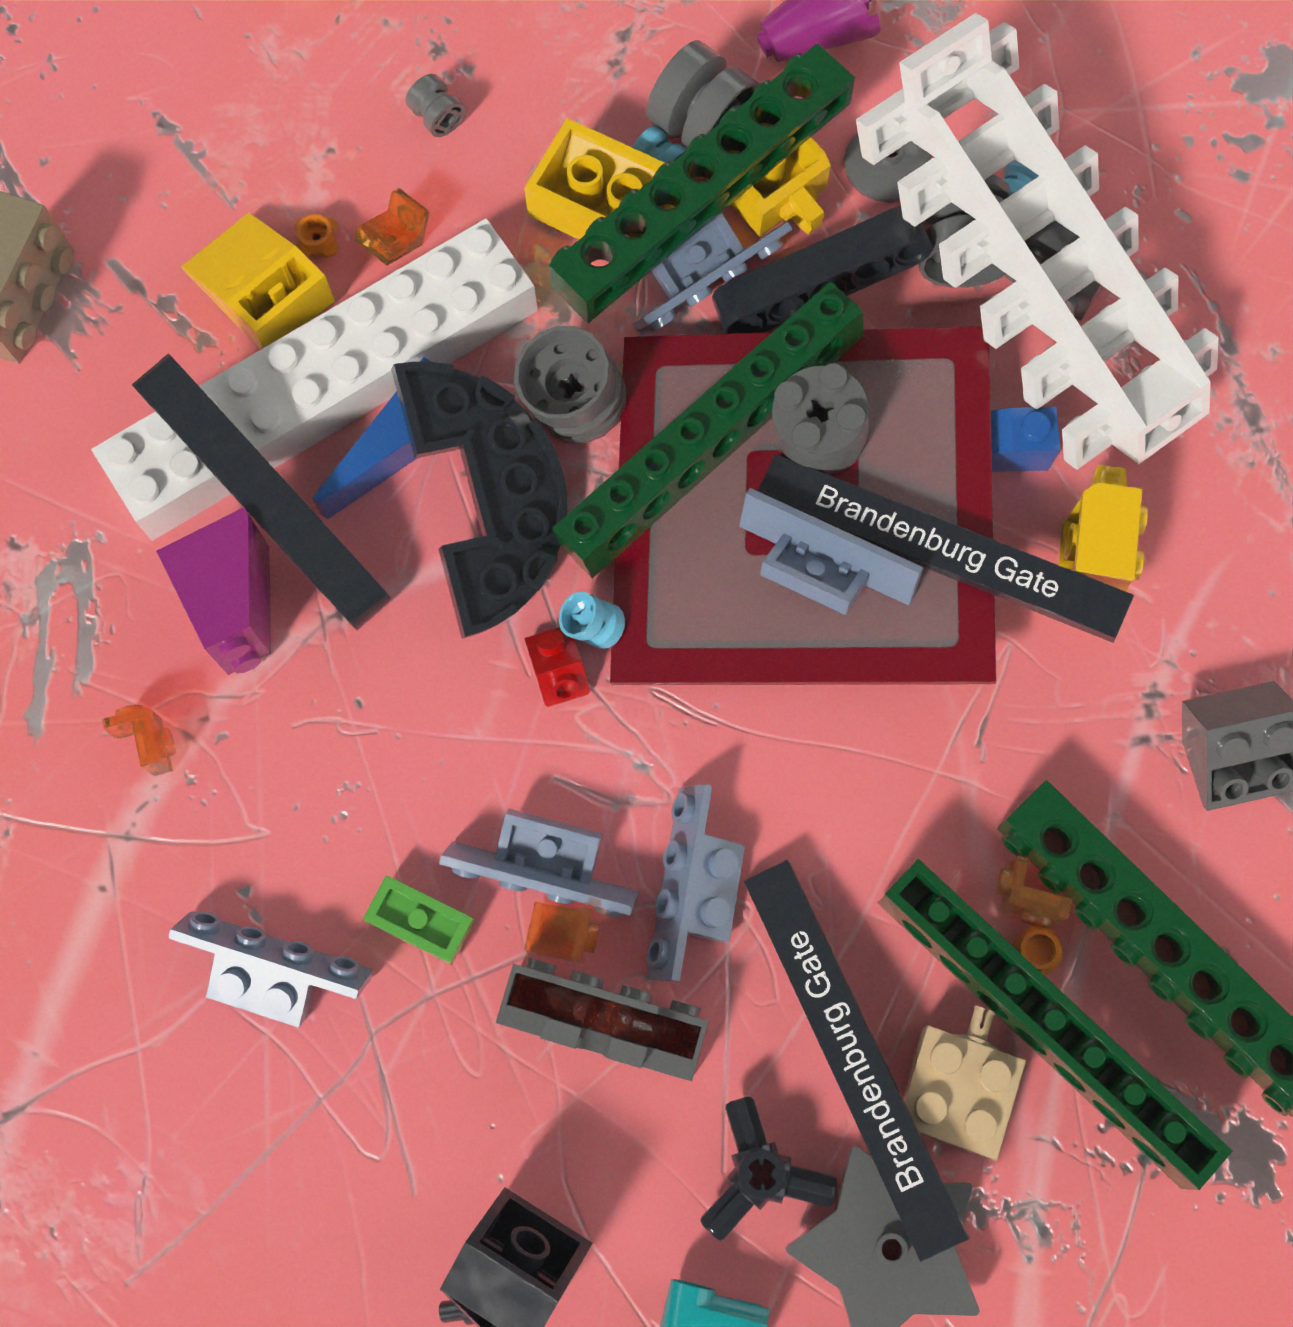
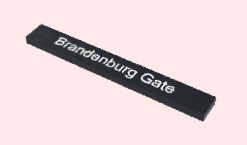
[757,454,1134,643]
[744,859,970,1262]

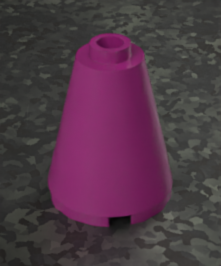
[756,0,881,62]

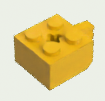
[706,123,831,236]
[1058,465,1148,592]

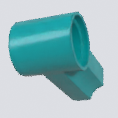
[660,1279,770,1327]

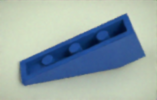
[312,357,431,519]
[991,407,1060,472]

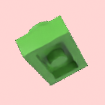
[363,875,475,965]

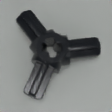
[700,1097,837,1241]

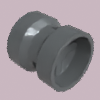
[405,74,466,137]

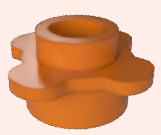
[295,214,339,258]

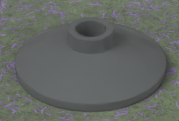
[844,133,931,202]

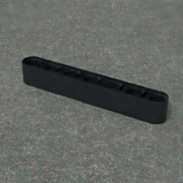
[132,353,392,631]

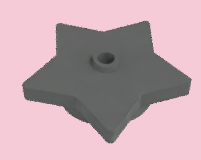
[785,1146,980,1327]

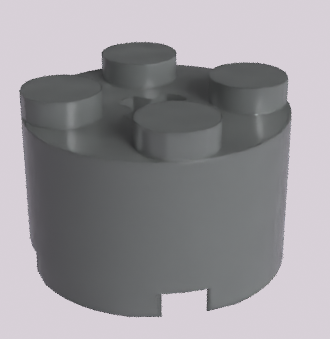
[772,364,869,475]

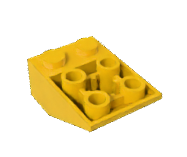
[181,212,335,350]

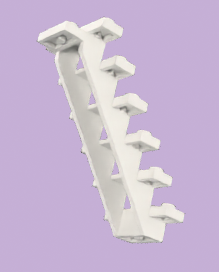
[856,13,1218,470]

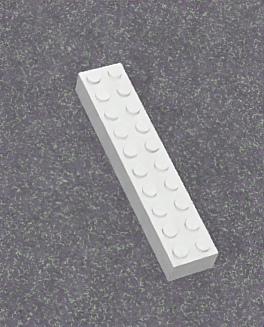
[91,218,538,541]

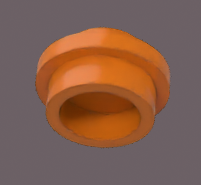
[1012,926,1063,976]

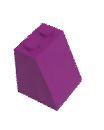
[156,507,271,675]

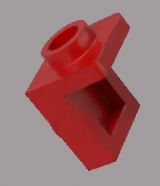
[524,627,590,707]

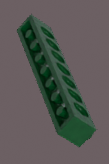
[549,43,855,324]
[552,281,864,578]
[997,780,1293,1117]
[877,859,1233,1190]

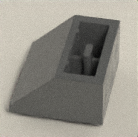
[1182,681,1293,811]

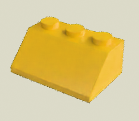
[524,118,674,239]

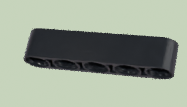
[712,206,933,334]

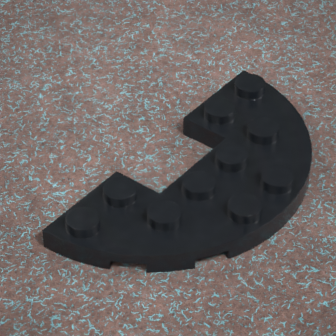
[391,362,568,639]

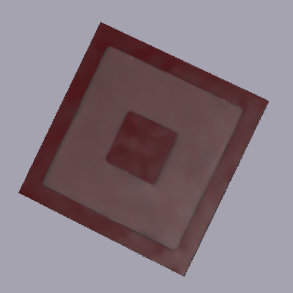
[610,326,996,685]

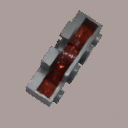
[496,957,708,1082]

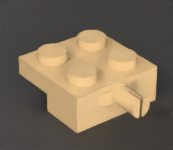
[903,1006,1026,1161]

